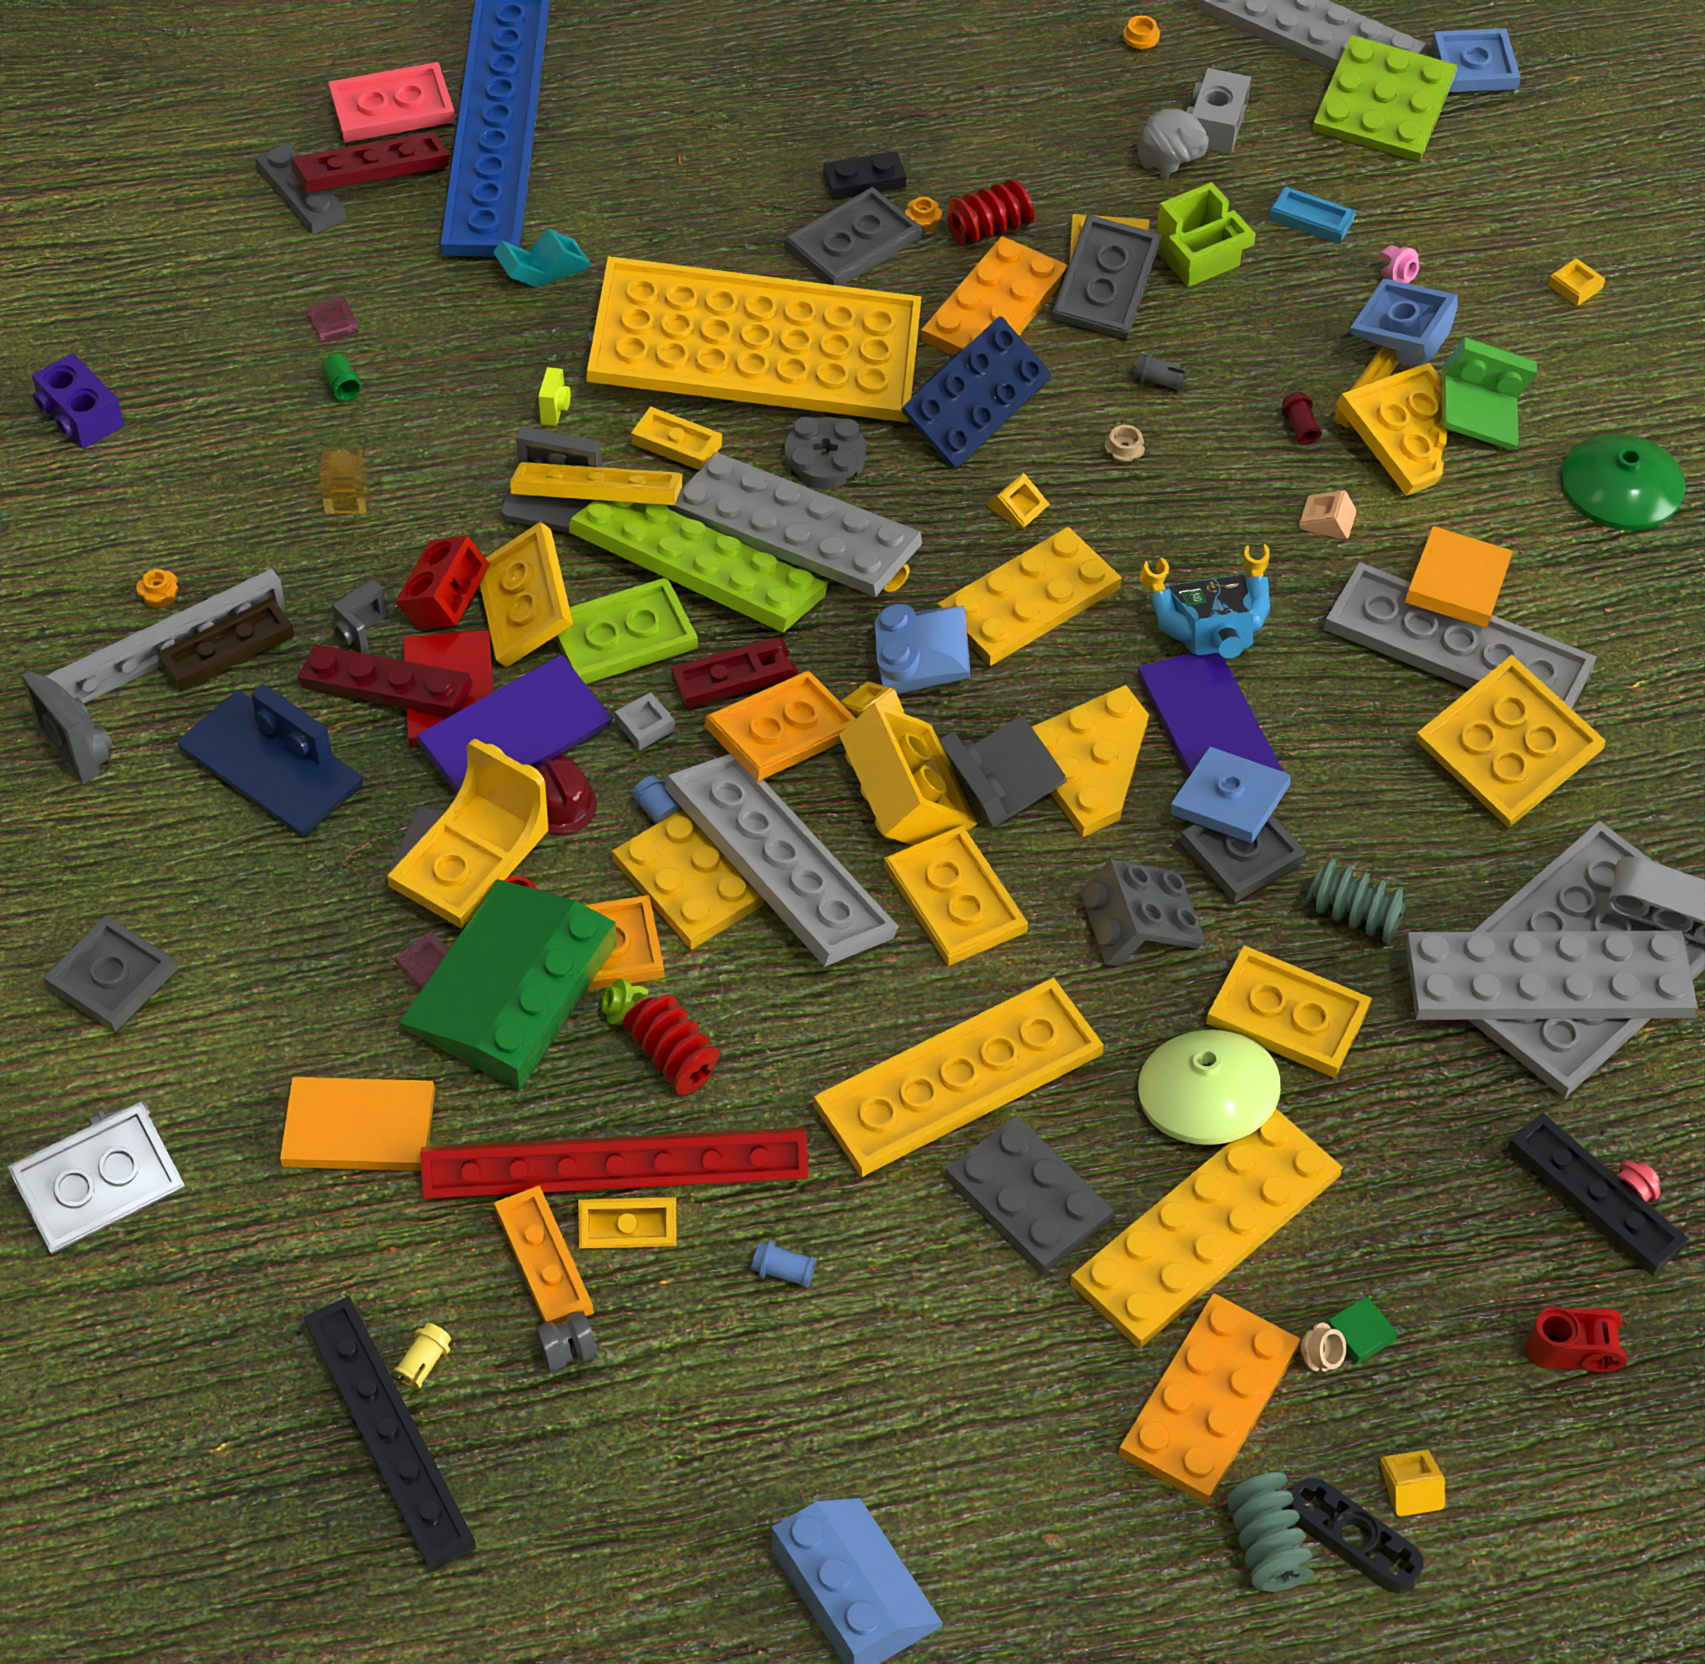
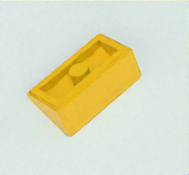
[578,1197,677,1249]

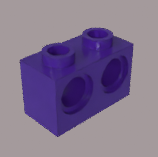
[32,353,124,449]

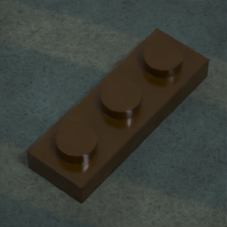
[157,598,295,692]

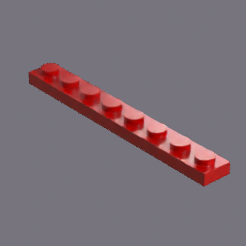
[420,1127,809,1199]

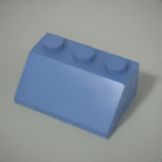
[772,1498,942,1664]

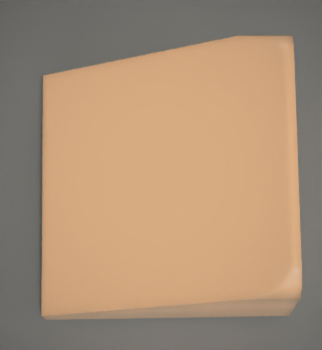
[1299,490,1356,539]

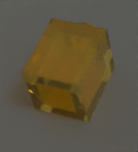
[319,449,369,514]

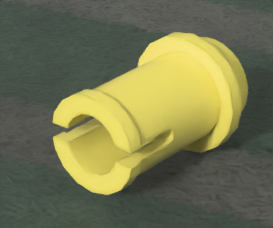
[392,1323,451,1390]

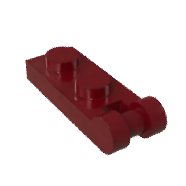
[671,638,799,710]

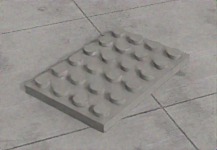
[1467,821,1705,1098]

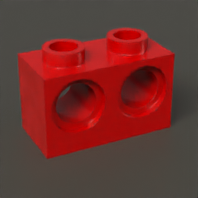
[395,535,490,631]

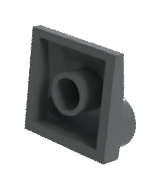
[21,671,113,784]

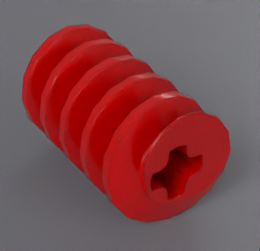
[947,179,1035,247]
[623,994,720,1096]

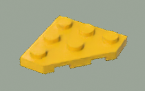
[1336,362,1448,496]
[1032,685,1149,837]

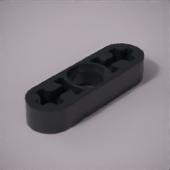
[1288,1478,1423,1594]

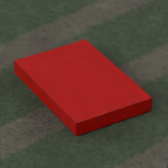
[403,630,494,748]

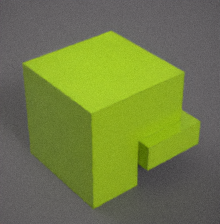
[1156,182,1256,287]

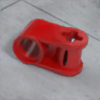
[1525,1307,1627,1373]

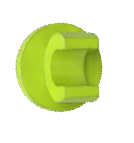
[601,979,648,1026]

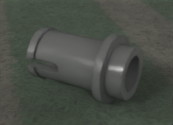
[1133,352,1186,391]

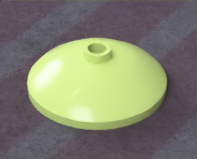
[1138,1030,1280,1145]

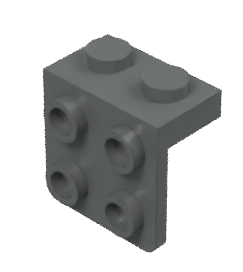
[501,426,602,533]
[1080,859,1205,966]

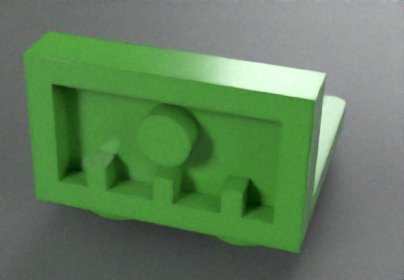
[1441,337,1537,450]

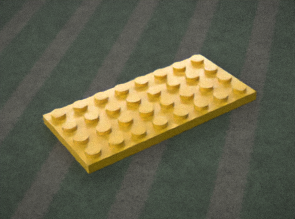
[587,256,922,423]

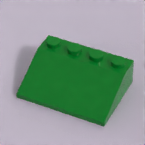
[399,879,616,1092]

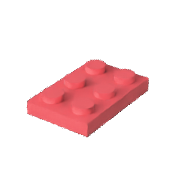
[328,62,455,143]

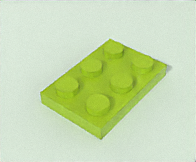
[555,578,698,684]

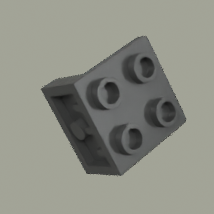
[939,716,1067,828]

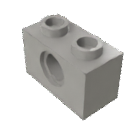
[1186,68,1251,154]

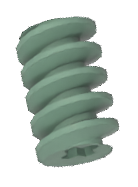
[1304,857,1407,944]
[1227,1472,1315,1592]

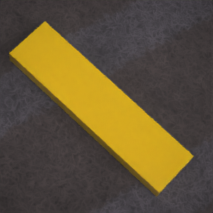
[510,462,682,505]

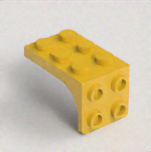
[387,739,548,929]

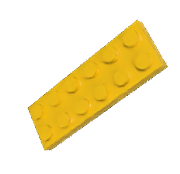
[814,977,1104,1177]
[1070,1108,1343,1350]

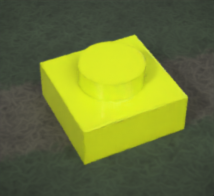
[538,367,571,426]

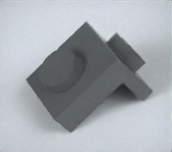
[332,579,388,653]

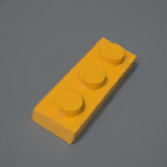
[494,1185,594,1324]

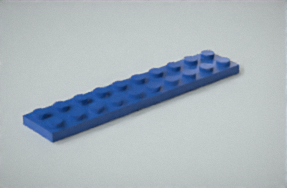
[441,0,551,257]

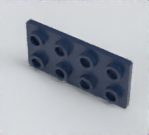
[901,316,1052,469]
[177,684,363,836]

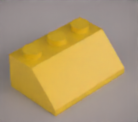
[839,702,977,846]

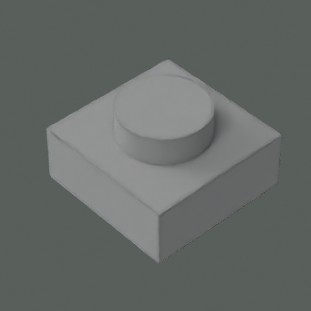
[615,692,676,750]

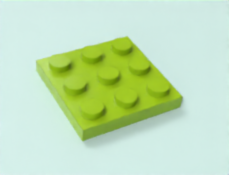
[1313,35,1457,162]

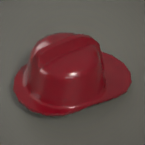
[536,754,597,835]

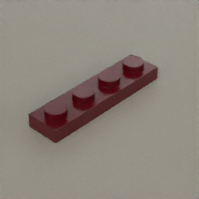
[291,132,449,193]
[297,644,473,717]

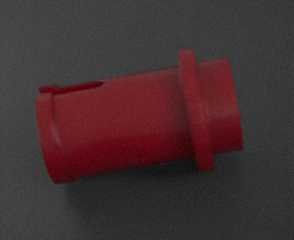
[1281,392,1322,445]

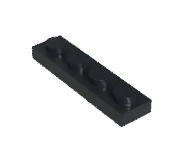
[1507,1112,1689,1276]

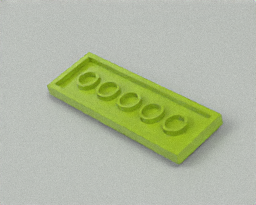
[569,500,828,633]

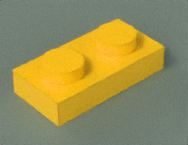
[631,406,722,470]

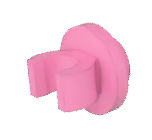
[1378,245,1419,283]

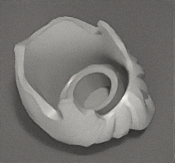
[1137,108,1209,180]

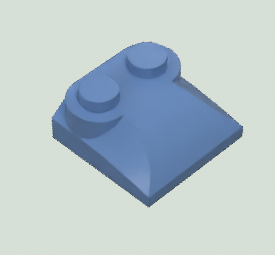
[1350,278,1458,366]
[875,604,971,694]

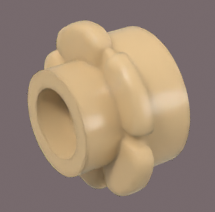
[1105,425,1145,462]
[1301,1323,1346,1372]

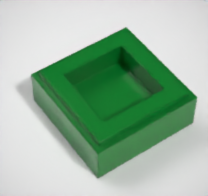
[1327,1296,1398,1365]

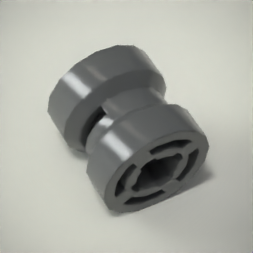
[535,1310,598,1373]

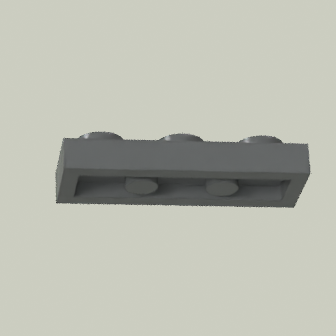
[255,143,347,235]

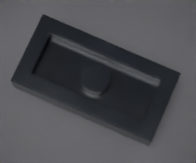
[823,151,907,200]

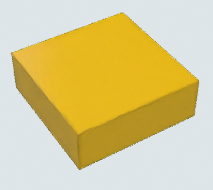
[1548,258,1605,306]

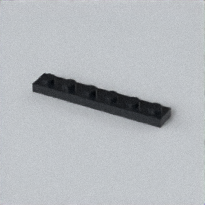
[304,1296,477,1572]

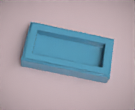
[1269,186,1356,244]

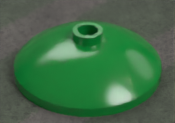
[1561,433,1686,531]

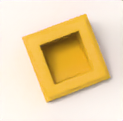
[986,473,1050,530]
[840,681,904,719]
[1380,1450,1445,1517]

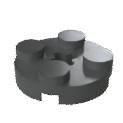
[785,417,866,489]

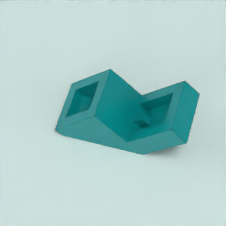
[493,228,591,288]

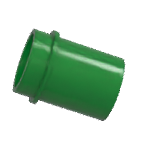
[321,354,361,401]

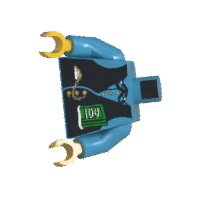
[1139,544,1270,658]

